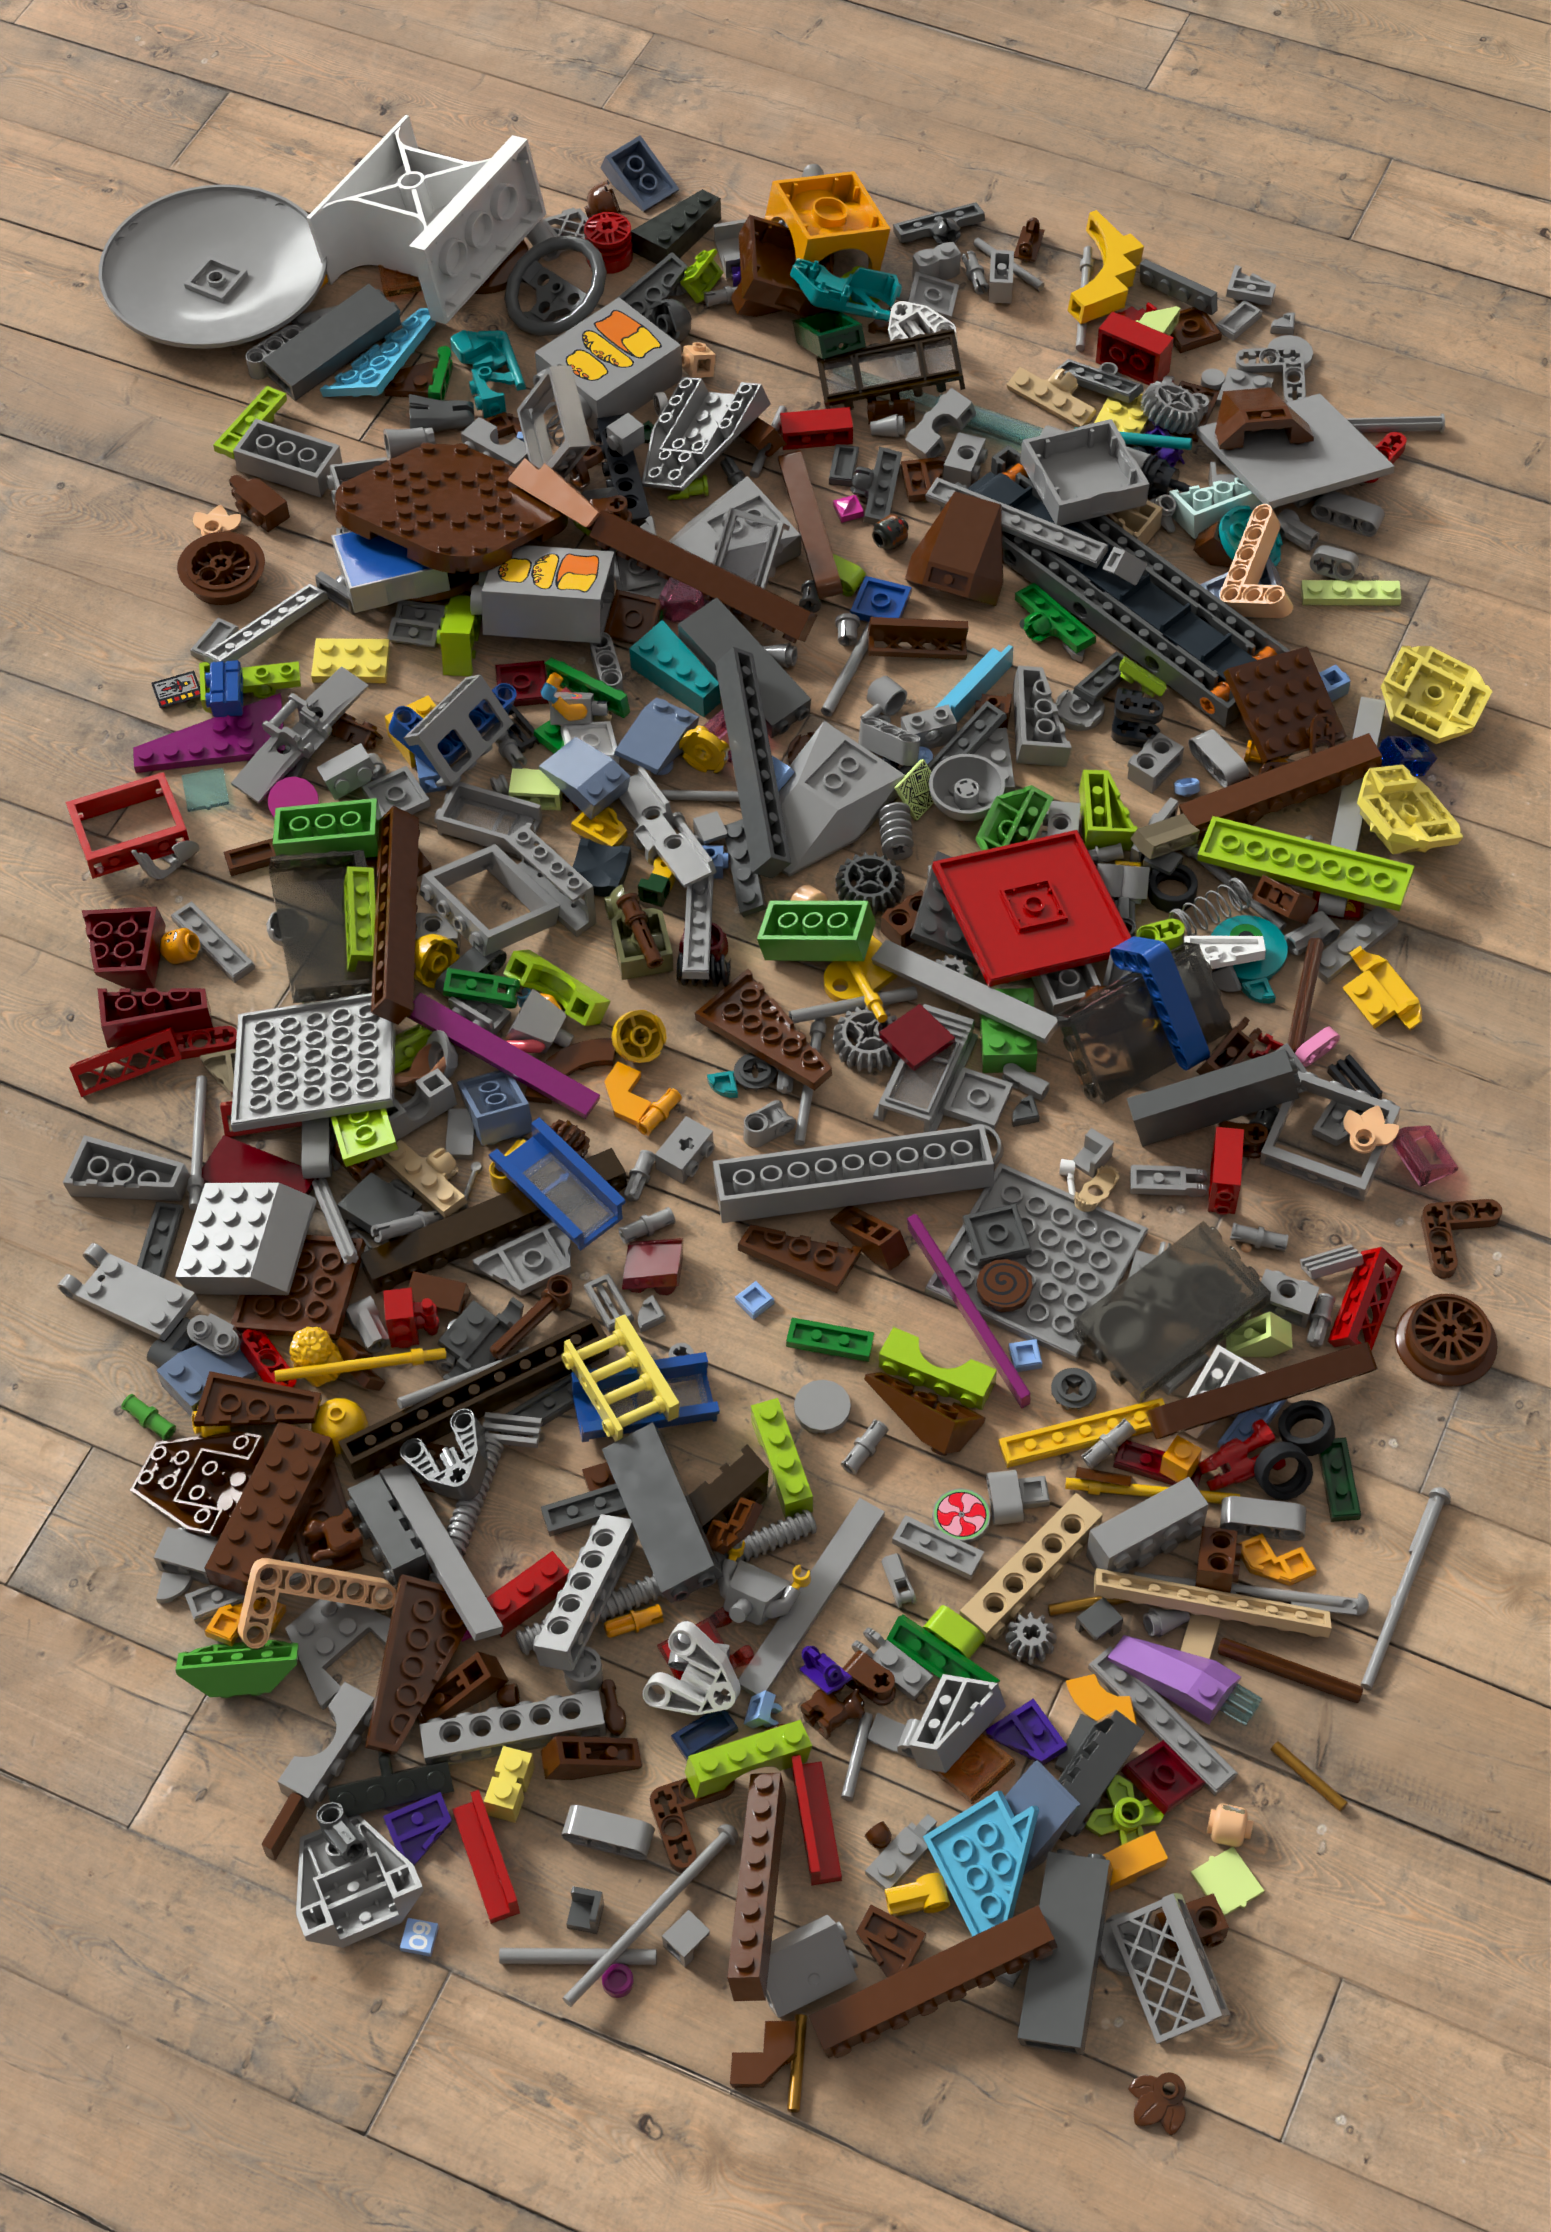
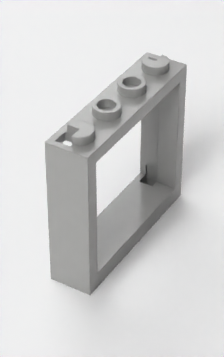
[517,364,591,479]
[419,844,561,957]
[1260,1071,1400,1201]

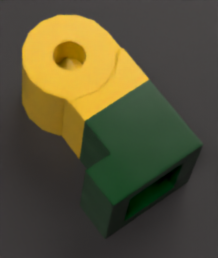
[638,856,676,907]

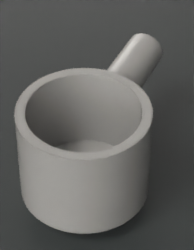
[860,676,907,719]

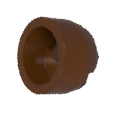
[496,1683,520,1708]
[864,1821,892,1849]

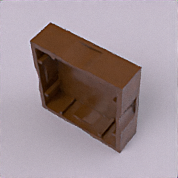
[739,214,834,317]

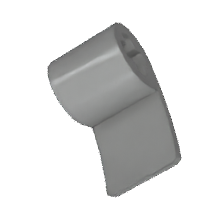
[868,1713,921,1759]

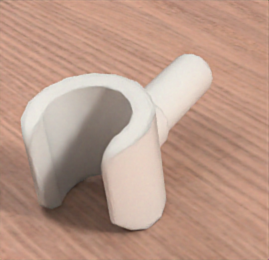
[1059,1159,1076,1196]

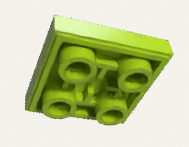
[1119,656,1166,698]

